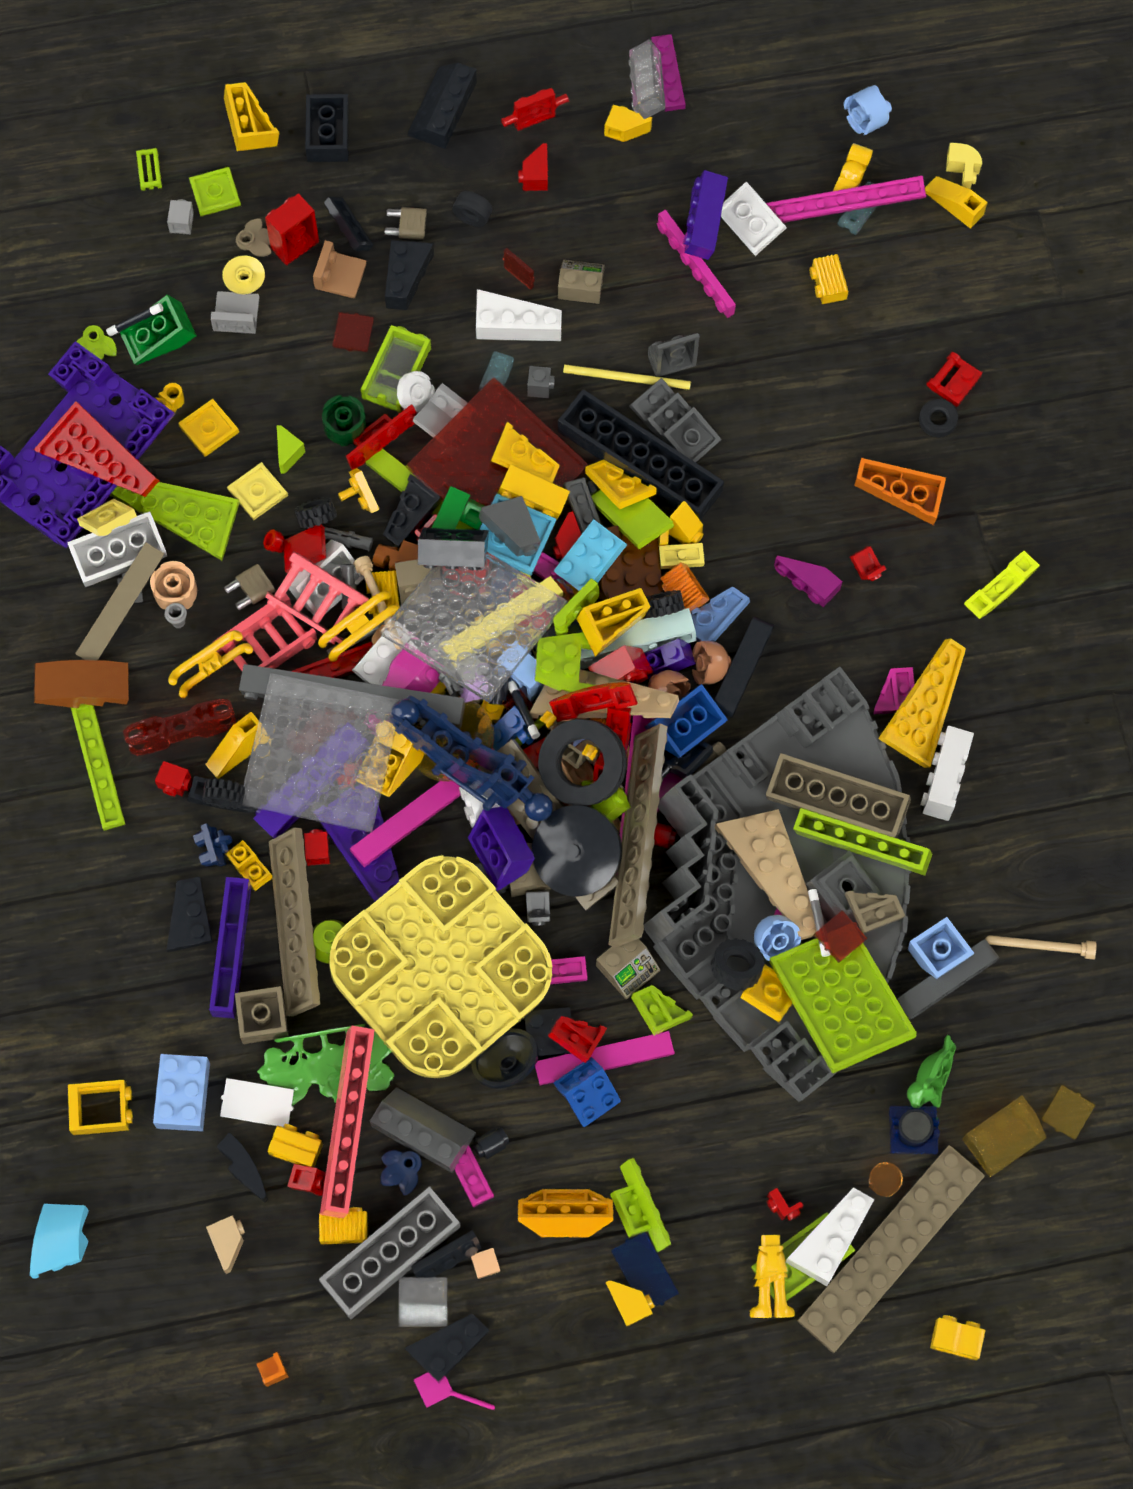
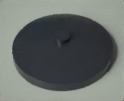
[532,805,622,897]

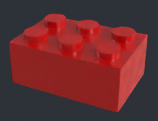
[265,193,319,266]

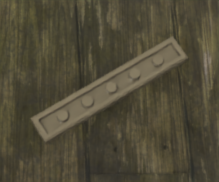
[75,542,164,660]

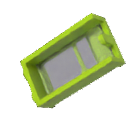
[361,325,431,413]

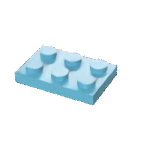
[554,519,627,591]

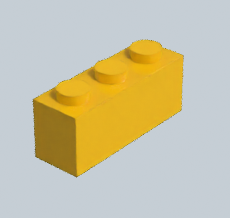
[498,464,570,520]

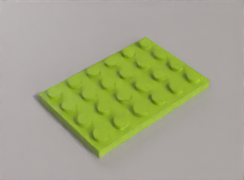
[769,923,917,1074]

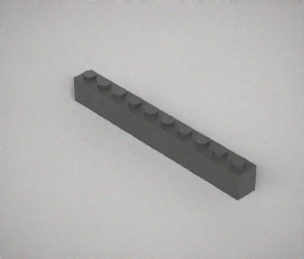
[239,664,465,729]

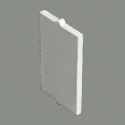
[220,1078,294,1127]

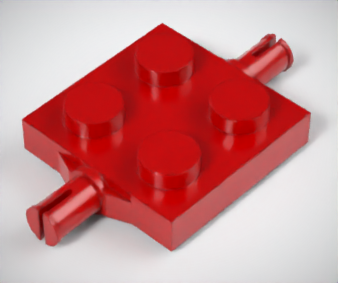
[501,88,569,131]

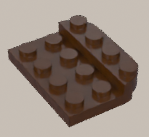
[598,526,663,601]

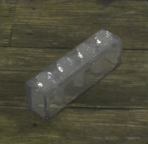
[628,39,665,119]

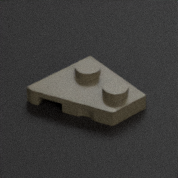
[845,891,905,934]

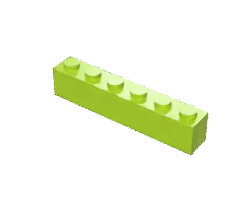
[793,808,933,876]

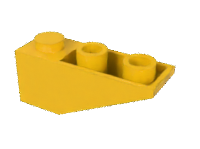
[925,176,987,228]
[205,712,271,779]

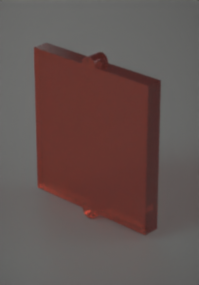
[503,248,535,290]
[333,313,374,352]
[814,911,867,963]

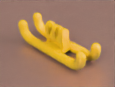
[318,591,401,662]
[168,630,253,698]

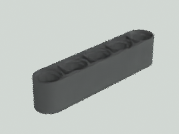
[897,939,999,1020]

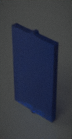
[611,1232,679,1307]

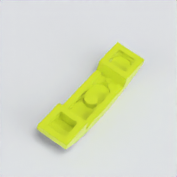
[964,551,1039,619]

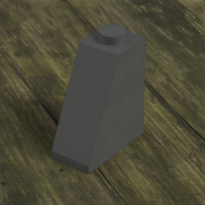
[479,496,541,557]

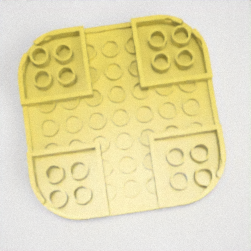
[329,856,552,1078]

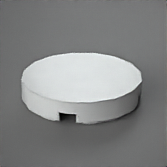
[397,371,435,414]

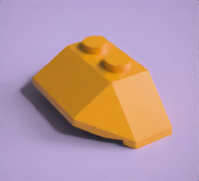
[518,1189,613,1237]

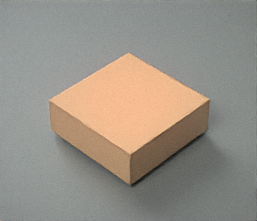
[471,1248,500,1279]

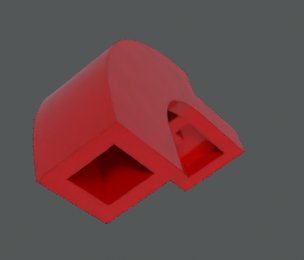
[593,706,632,782]

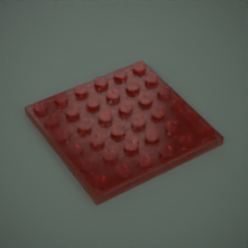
[406,377,588,530]

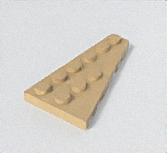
[530,669,679,718]
[715,809,817,940]

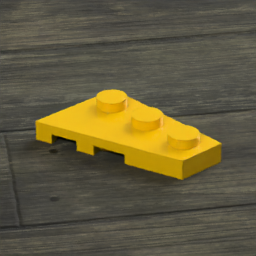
[491,422,560,483]

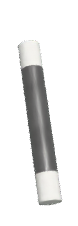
[808,889,831,957]

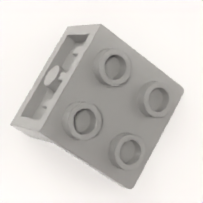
[211,291,260,334]
[412,383,476,447]

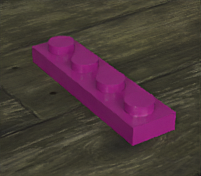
[651,34,686,111]

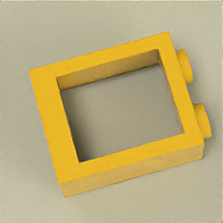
[68,1080,133,1135]

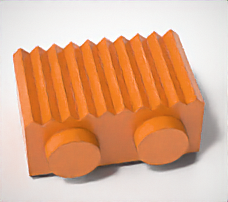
[660,562,710,613]

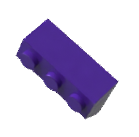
[468,807,535,891]

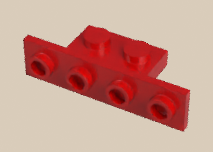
[346,404,417,470]

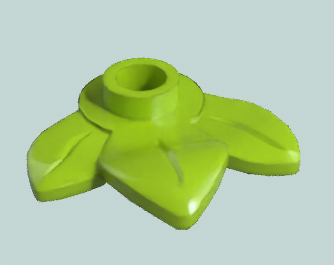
[76,325,117,360]

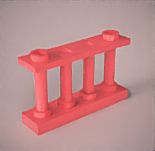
[265,551,369,644]
[213,594,317,671]

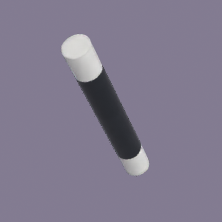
[106,303,163,336]
[508,681,540,739]

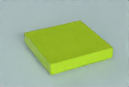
[189,167,241,216]

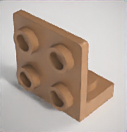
[313,240,367,298]

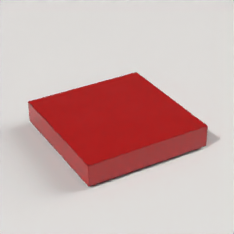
[283,524,326,574]

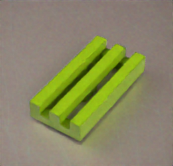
[136,148,162,190]

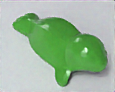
[907,1035,956,1109]

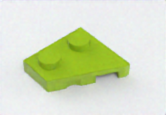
[631,985,693,1036]

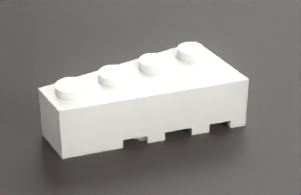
[476,289,562,341]
[786,1188,874,1286]

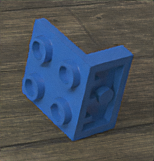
[554,1057,621,1127]

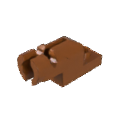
[372,540,443,571]

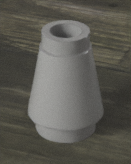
[165,603,187,628]

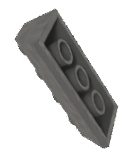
[370,1087,476,1173]

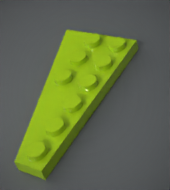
[110,482,240,561]

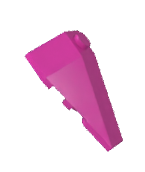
[365,645,440,736]

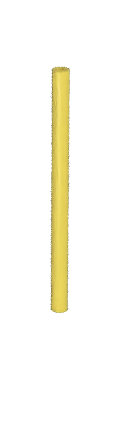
[563,364,691,390]

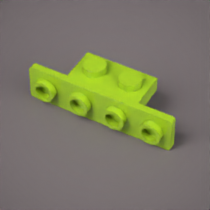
[610,1158,671,1252]

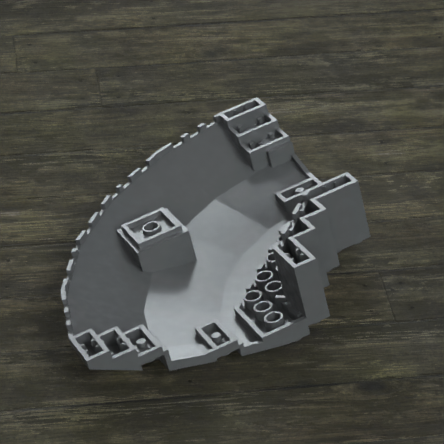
[644,667,912,1102]

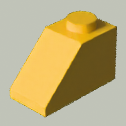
[669,501,703,544]
[606,1280,655,1326]

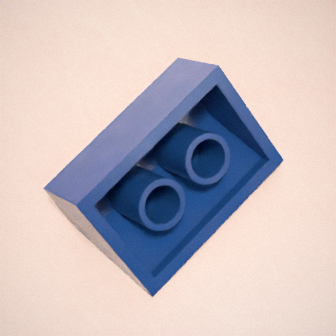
[644,684,728,758]

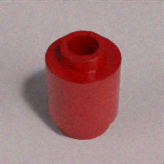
[654,822,677,848]

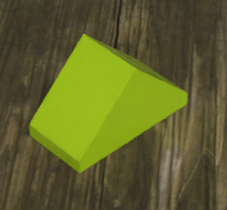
[277,425,305,474]

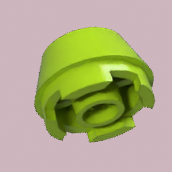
[313,919,346,964]

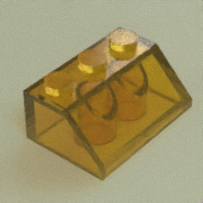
[962,1095,1047,1177]

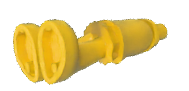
[750,1235,795,1318]

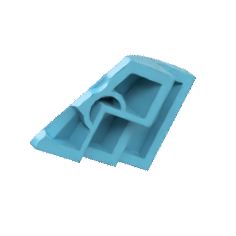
[30,1204,89,1279]

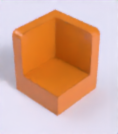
[257,1352,288,1387]

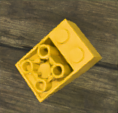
[355,720,425,797]

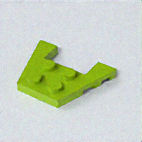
[534,632,596,693]

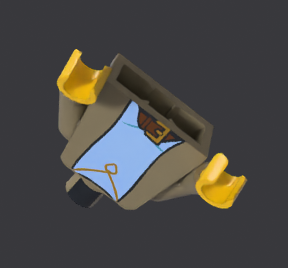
[539,710,600,769]

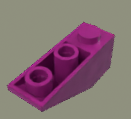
[774,556,843,607]

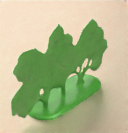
[257,1024,394,1105]

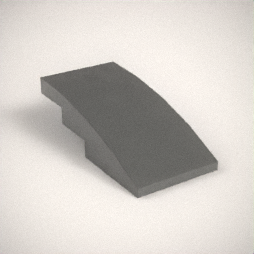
[629,378,722,463]

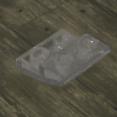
[399,1278,447,1327]

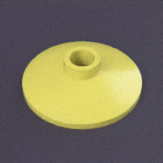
[223,256,265,294]

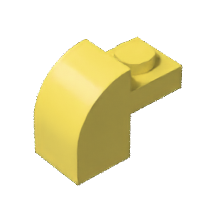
[946,143,982,189]

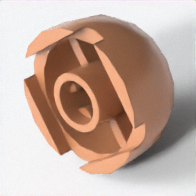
[692,641,731,685]
[648,670,690,699]

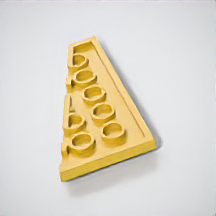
[878,639,966,768]

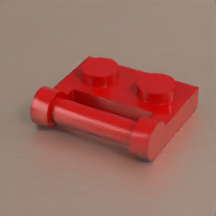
[927,352,982,407]

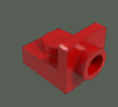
[287,1164,326,1196]

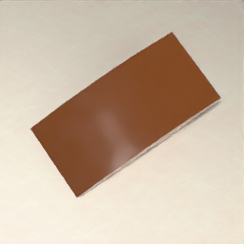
[34,660,129,708]

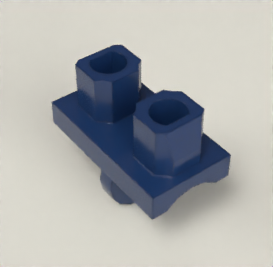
[193,823,233,867]

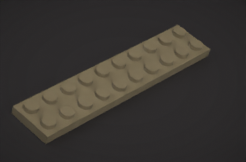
[608,724,667,947]
[797,1145,985,1354]

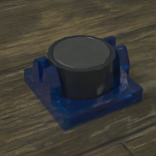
[889,1106,940,1154]

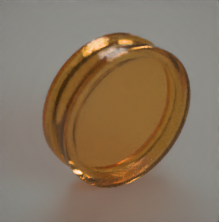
[869,1162,903,1197]

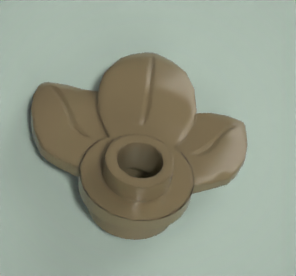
[236,219,271,256]

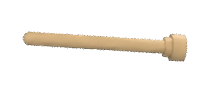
[353,556,403,649]
[985,935,1096,959]

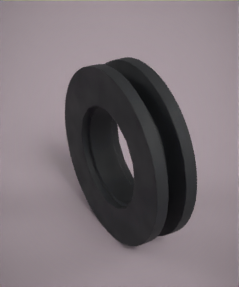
[538,719,627,806]

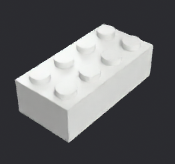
[67,511,167,587]

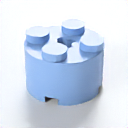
[844,85,892,135]

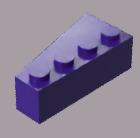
[683,170,728,260]

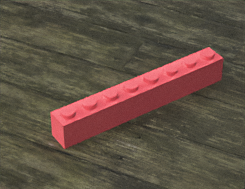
[320,1025,375,1218]

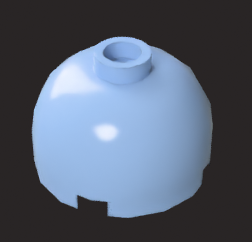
[754,915,801,961]

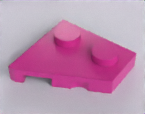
[874,667,915,714]

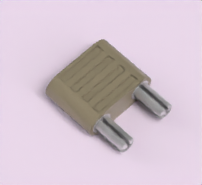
[385,207,427,240]
[224,564,276,610]

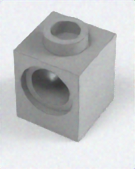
[167,199,194,234]

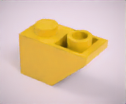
[604,105,652,142]

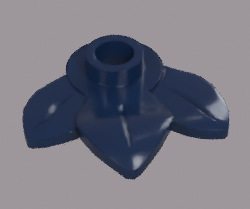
[381,1150,422,1195]

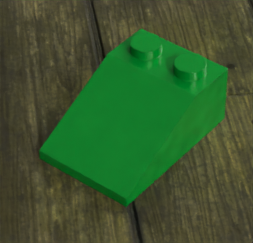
[120,295,197,365]

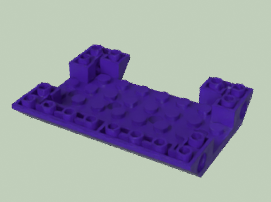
[0,341,175,549]

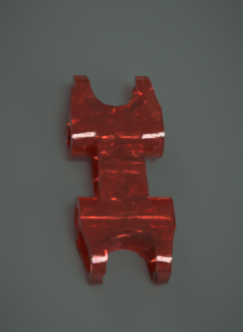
[123,699,237,755]

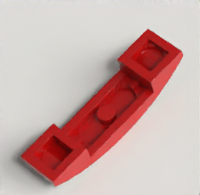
[549,682,638,722]

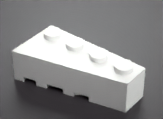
[921,726,974,821]

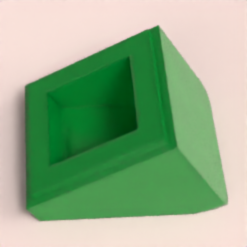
[459,499,485,530]

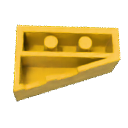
[224,82,279,151]
[576,588,651,657]

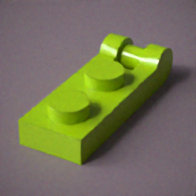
[553,578,599,636]

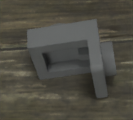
[526,890,550,925]

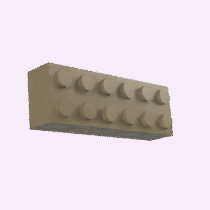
[766,753,911,839]

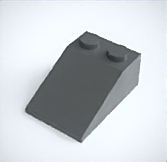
[648,333,700,377]

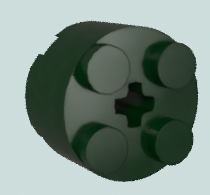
[322,395,366,447]

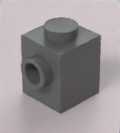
[528,366,555,398]

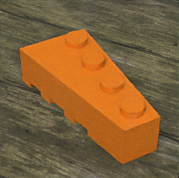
[854,458,946,525]

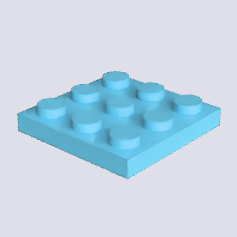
[480,493,556,576]

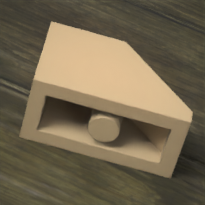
[206,1215,245,1274]

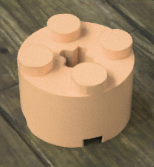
[150,561,197,610]

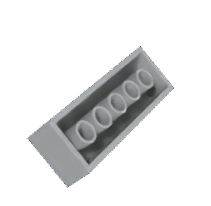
[319,1187,460,1320]

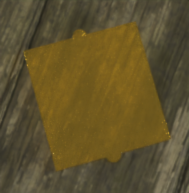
[1041,1085,1095,1140]

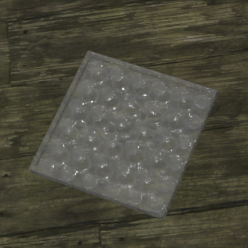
[380,552,567,703]
[242,673,398,833]

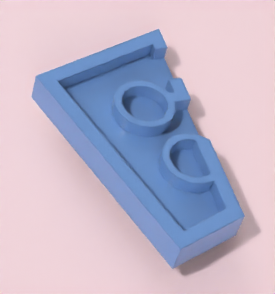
[691,586,750,642]

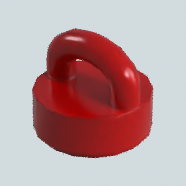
[263,529,285,553]

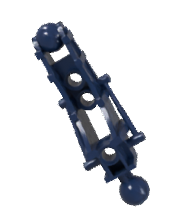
[389,695,553,821]

